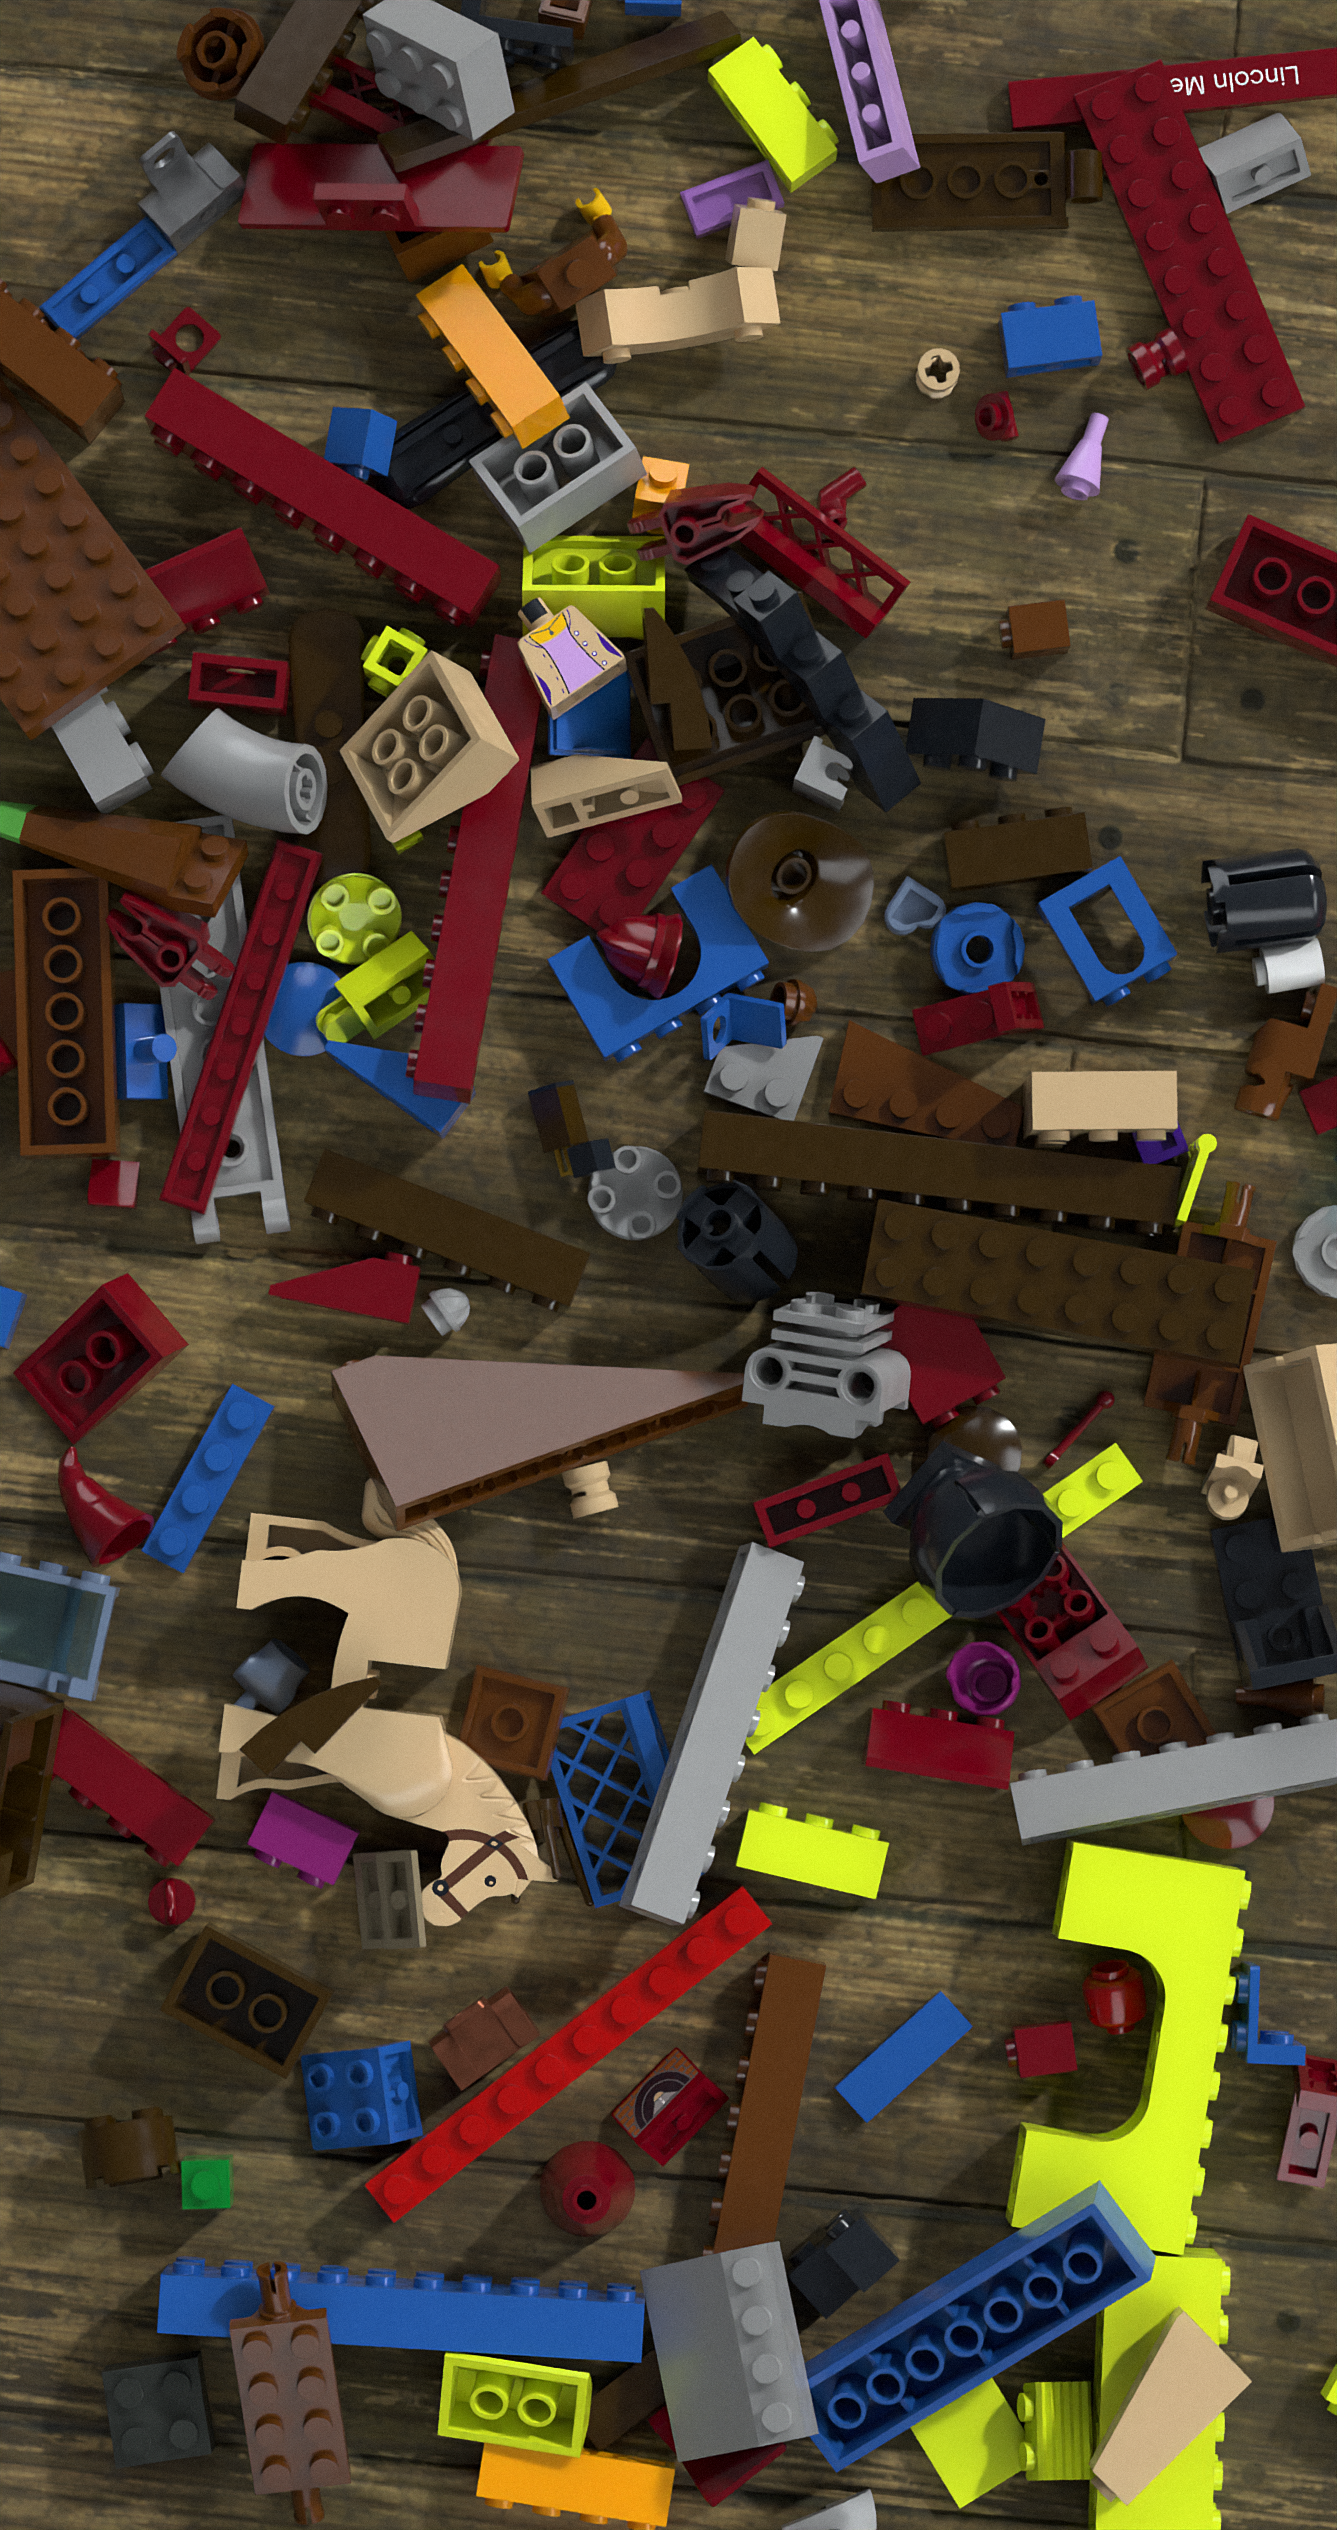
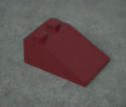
[13,1273,189,1445]

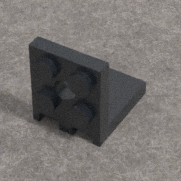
[460,0,574,74]

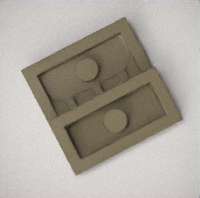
[353,1850,427,1949]

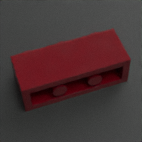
[752,1453,901,1548]

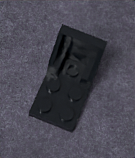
[1209,1517,1337,1690]

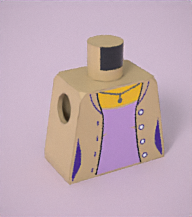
[517,597,627,720]

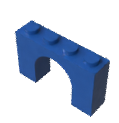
[547,864,769,1063]

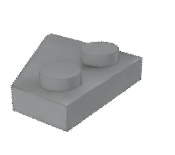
[704,1036,824,1121]

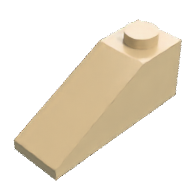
[531,754,682,838]

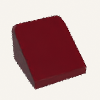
[87,1159,140,1210]

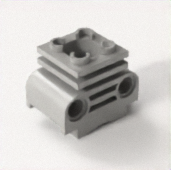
[742,1292,911,1439]

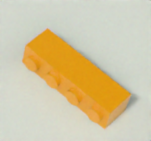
[416,264,570,449]
[476,2443,675,2530]

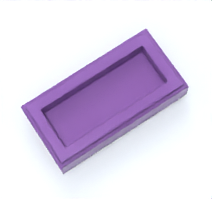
[680,160,784,239]

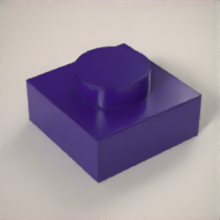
[1130,1121,1190,1164]

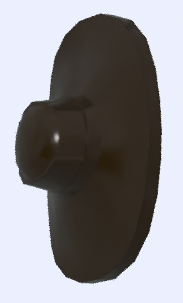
[726,811,874,952]

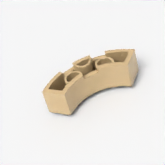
[575,267,780,364]

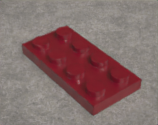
[541,738,725,932]

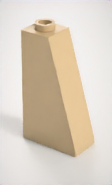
[1089,2306,1252,2506]

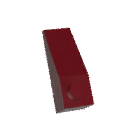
[268,1251,421,1325]

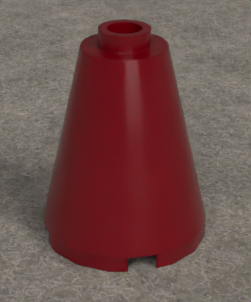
[540,2141,635,2237]

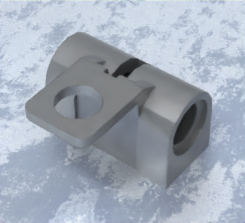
[137,131,246,254]

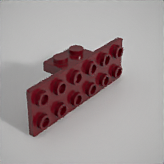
[238,143,524,233]

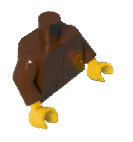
[479,188,628,318]

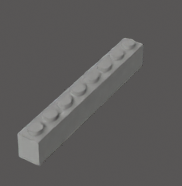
[619,1542,805,1926]
[1010,1714,1337,1846]

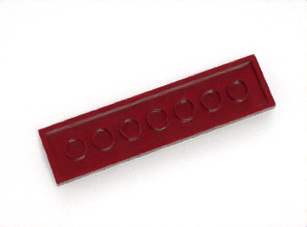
[1073,59,1306,445]

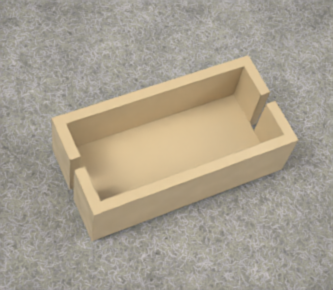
[1243,1343,1337,1552]

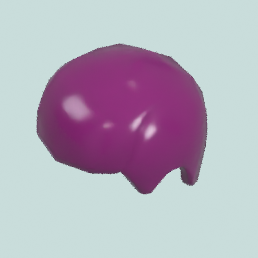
[945,1642,1021,1716]

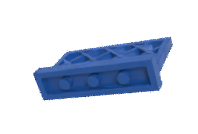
[551,1690,708,1908]

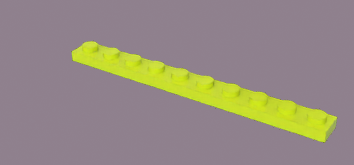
[745,1443,1143,1755]

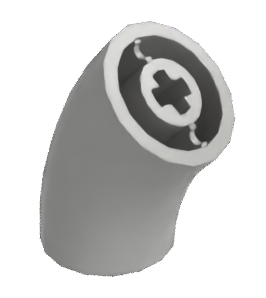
[161,708,328,835]

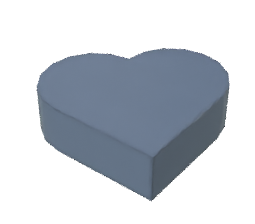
[884,876,946,936]

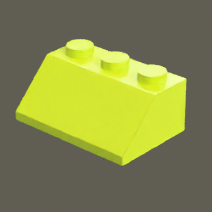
[522,535,665,640]
[438,2351,593,2458]

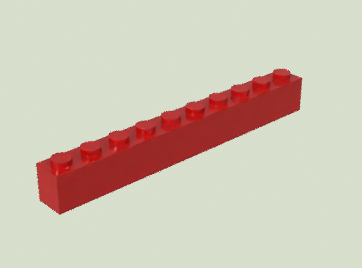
[365,1883,772,2223]

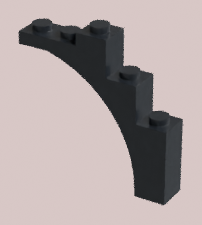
[684,546,921,812]

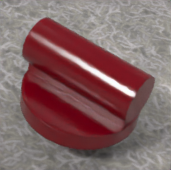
[975,391,1019,442]

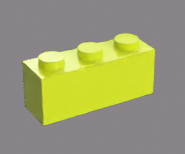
[708,37,839,193]
[735,1802,889,1899]

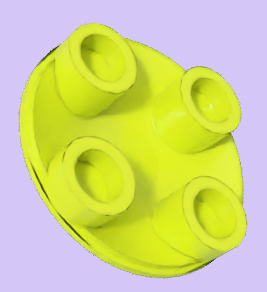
[307,873,402,965]

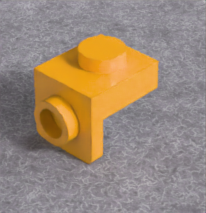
[632,456,689,535]

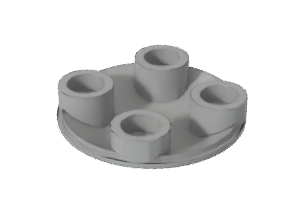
[588,1146,683,1240]

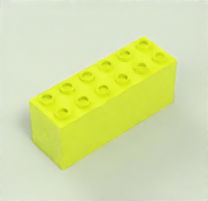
[1088,2247,1230,2530]

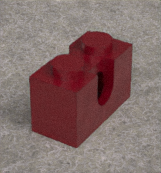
[188,652,290,717]

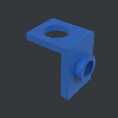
[701,993,787,1060]

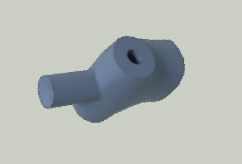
[233,1638,310,1715]

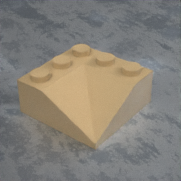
[340,650,520,843]
[1023,1071,1178,1149]

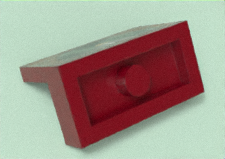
[612,2047,730,2167]

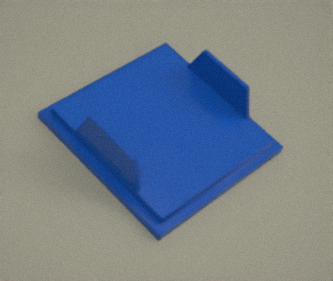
[548,671,631,759]

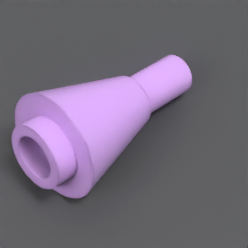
[1055,413,1109,501]

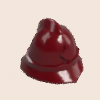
[596,913,683,999]

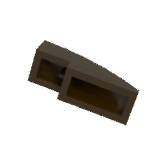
[641,607,712,751]
[239,1676,384,1776]

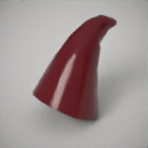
[58,1446,155,1568]

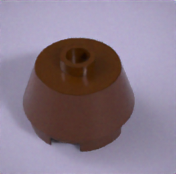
[177,7,268,101]

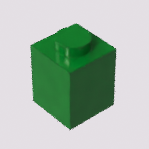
[181,2154,234,2209]

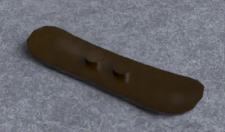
[288,608,371,884]

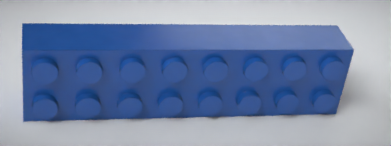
[804,2180,1156,2473]

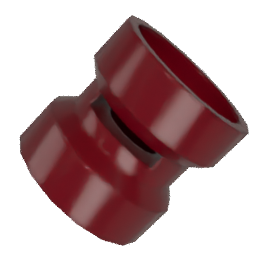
[1126,328,1189,391]

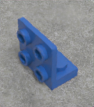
[1230,1961,1306,2066]
[301,2040,423,2150]

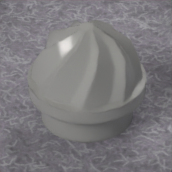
[421,1287,470,1336]

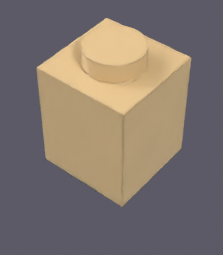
[725,197,787,271]

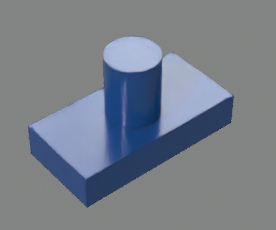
[115,1003,177,1100]

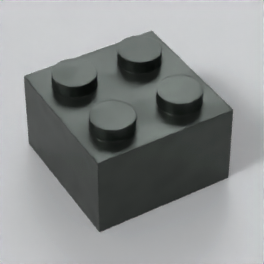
[102,2350,215,2469]

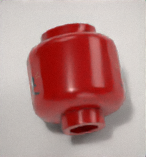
[1082,1960,1148,2035]

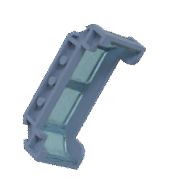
[0,1552,120,1701]

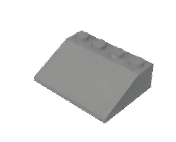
[640,2241,819,2462]

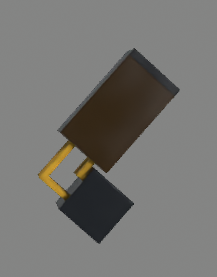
[528,1080,616,1178]

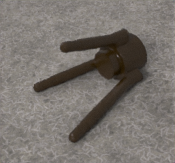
[511,1798,594,1907]

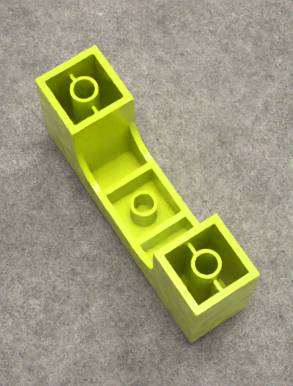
[1005,1839,1251,2255]

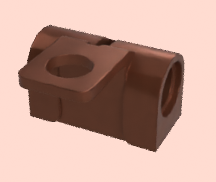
[428,1986,540,2091]

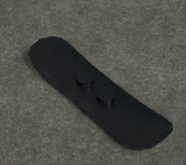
[371,320,617,509]

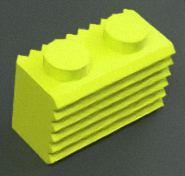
[1017,2381,1094,2481]

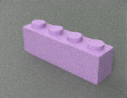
[819,0,920,184]

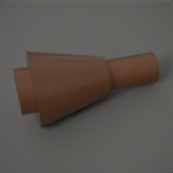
[1236,1678,1325,1718]

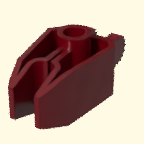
[627,482,764,565]
[105,890,235,1000]

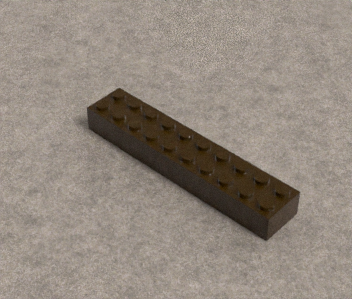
[697,1110,1181,1237]

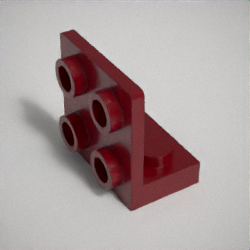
[648,2405,787,2507]

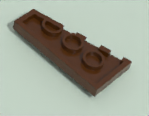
[828,1020,1024,1147]

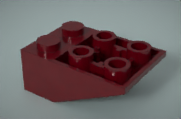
[995,1542,1149,1721]

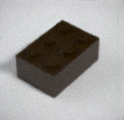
[160,1922,335,2079]

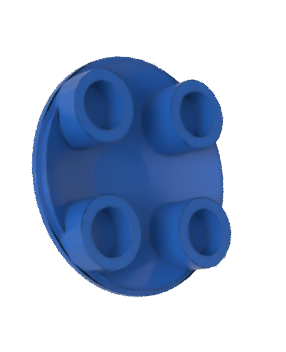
[265,962,341,1056]

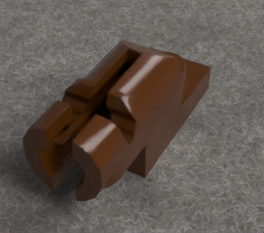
[1234,983,1337,1121]

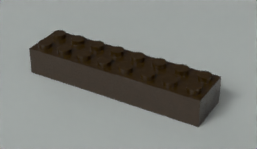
[858,1199,1255,1369]

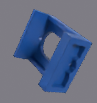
[1035,856,1177,1007]

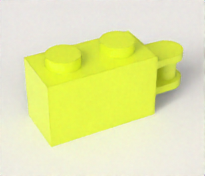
[315,931,435,1043]

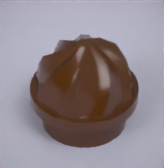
[770,979,818,1026]

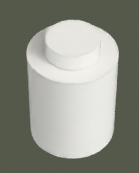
[1252,938,1325,994]

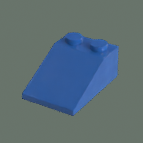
[324,1040,476,1139]

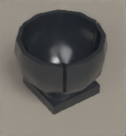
[883,1441,1063,1618]

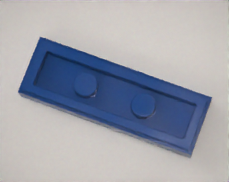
[39,216,178,340]
[834,1990,973,2123]

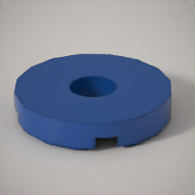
[930,902,1025,995]

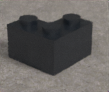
[906,698,1046,782]
[787,2207,900,2319]

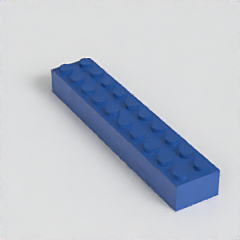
[157,2256,645,2363]

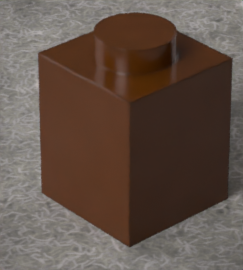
[998,599,1071,660]

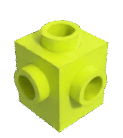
[361,626,428,698]

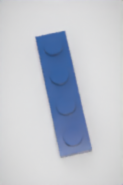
[141,1384,275,1574]

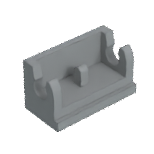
[792,736,853,813]

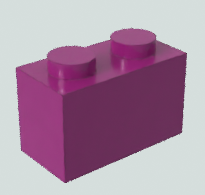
[247,1791,360,1889]

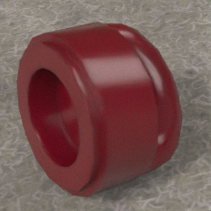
[148,1877,197,1926]

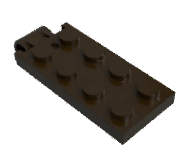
[871,132,1103,232]

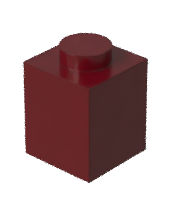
[1004,2019,1078,2078]

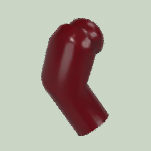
[816,467,867,530]

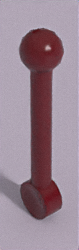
[1042,1390,1115,1469]

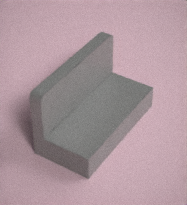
[1199,113,1311,214]

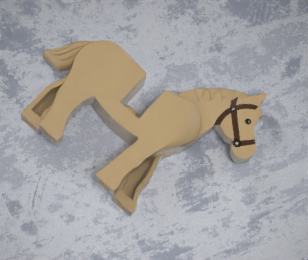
[216,1478,558,1926]

